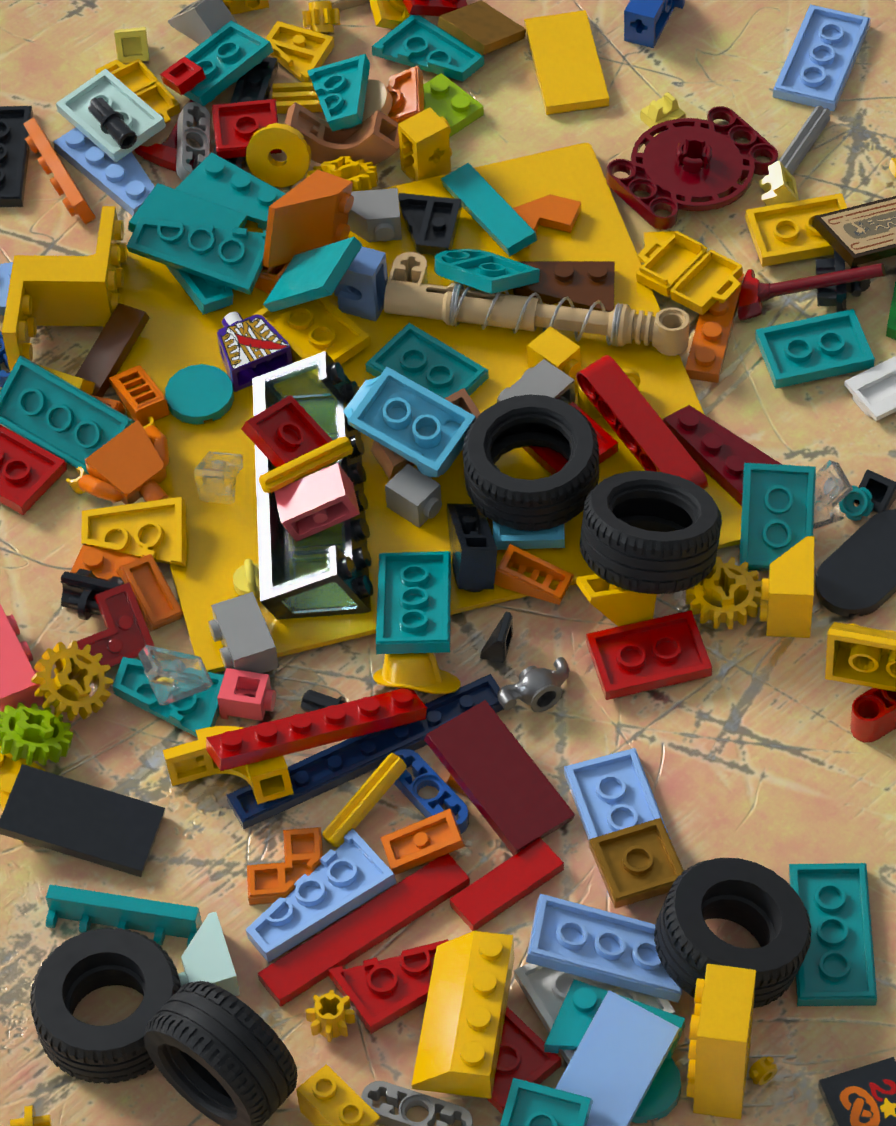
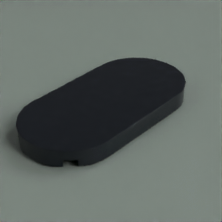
[816,509,896,617]

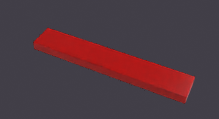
[258,853,470,1007]

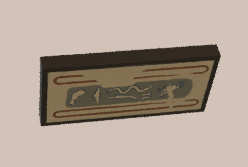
[812,196,896,267]

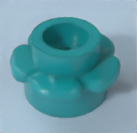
[839,486,874,521]

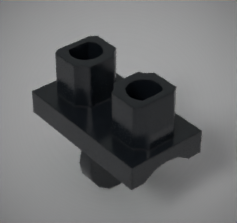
[816,250,871,312]
[61,569,124,620]

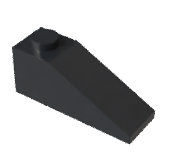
[446,503,498,592]

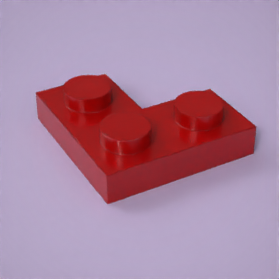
[76,582,156,668]

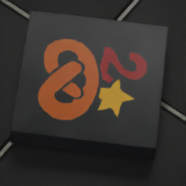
[818,1057,896,1126]

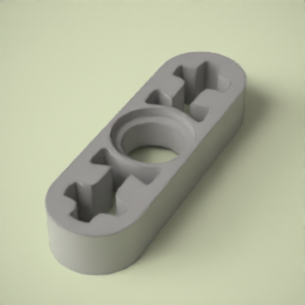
[176,102,210,181]
[361,1081,473,1126]

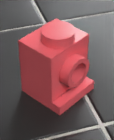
[217,668,276,721]

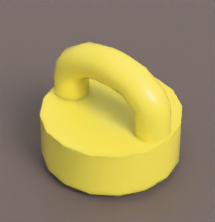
[233,559,260,598]

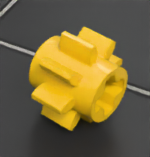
[302,1,340,35]
[305,990,356,1042]

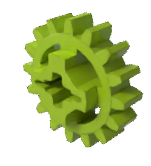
[0,702,73,766]

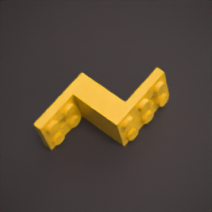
[2,206,127,373]

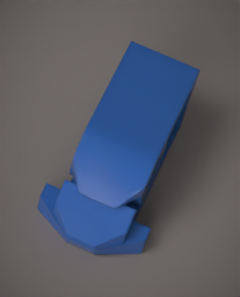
[624,0,685,48]

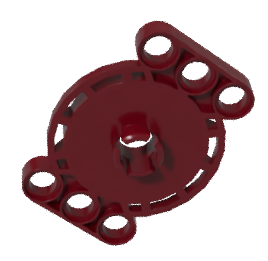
[606,106,778,230]

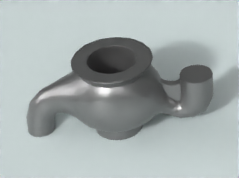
[497,657,570,712]

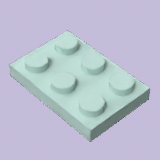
[56,68,166,162]

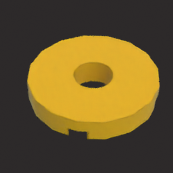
[246,123,311,188]

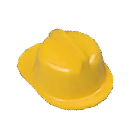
[373,653,461,694]

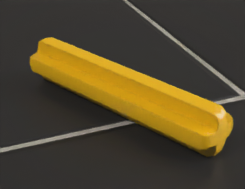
[259,437,353,493]
[322,753,407,848]

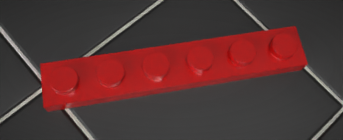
[206,688,427,771]

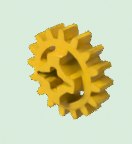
[306,156,378,192]
[685,556,762,629]
[31,640,113,721]

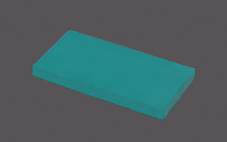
[0,356,135,475]
[376,551,451,654]
[789,863,877,1006]

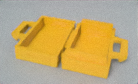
[95,59,181,124]
[636,231,743,315]

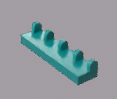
[46,884,202,947]

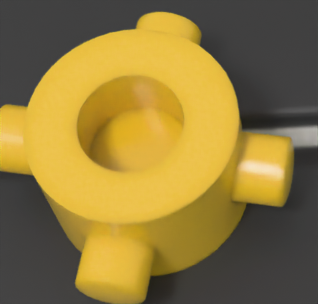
[749,1056,777,1085]

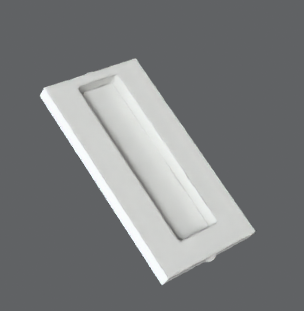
[844,356,896,421]

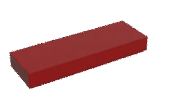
[450,838,564,931]

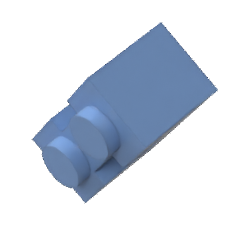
[334,246,388,321]

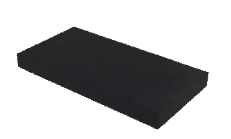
[0,106,33,207]
[0,764,165,877]

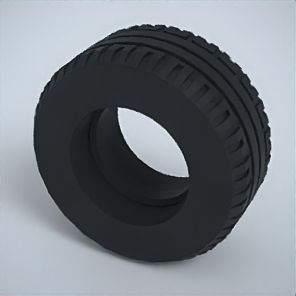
[654,858,812,1009]
[30,928,181,1084]

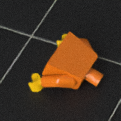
[66,416,170,505]

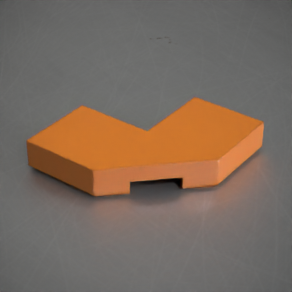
[513,194,581,249]
[247,827,323,905]

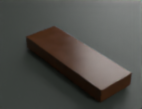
[75,303,150,397]

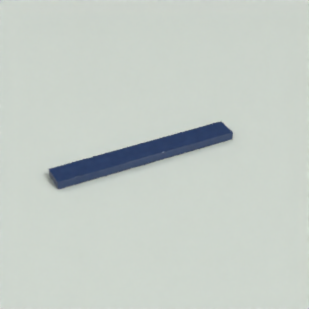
[226,674,504,829]

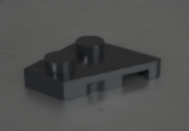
[398,193,462,255]

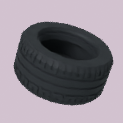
[463,394,599,531]
[580,471,722,594]
[144,981,298,1126]

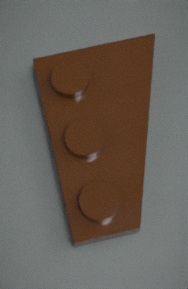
[513,261,615,312]

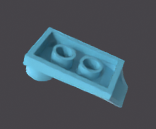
[343,366,476,477]

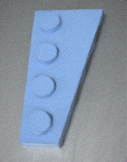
[53,127,155,216]
[245,828,396,963]

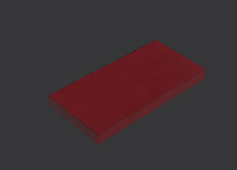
[424,700,575,856]

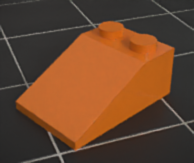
[262,169,354,268]

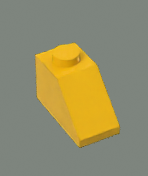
[576,574,657,627]

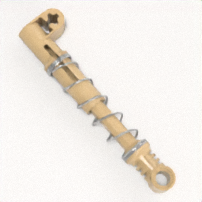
[384,252,689,356]

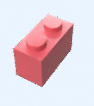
[274,463,360,542]

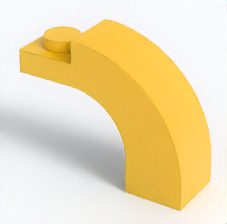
[162,726,294,804]

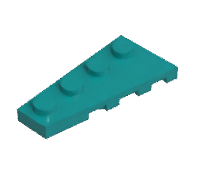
[127,217,266,295]

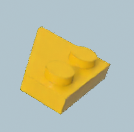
[265,21,335,82]

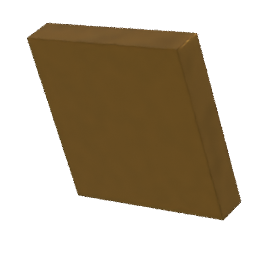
[437,0,526,55]
[589,818,684,909]

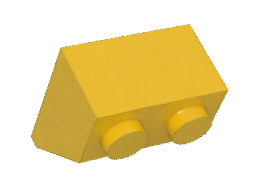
[759,536,815,638]

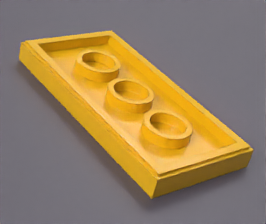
[524,10,609,115]

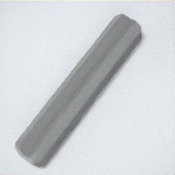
[779,106,831,175]

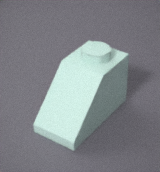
[178,912,240,996]

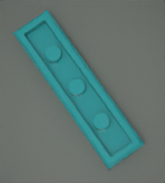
[441,163,537,257]

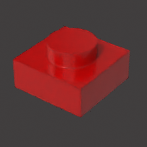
[160,56,206,96]

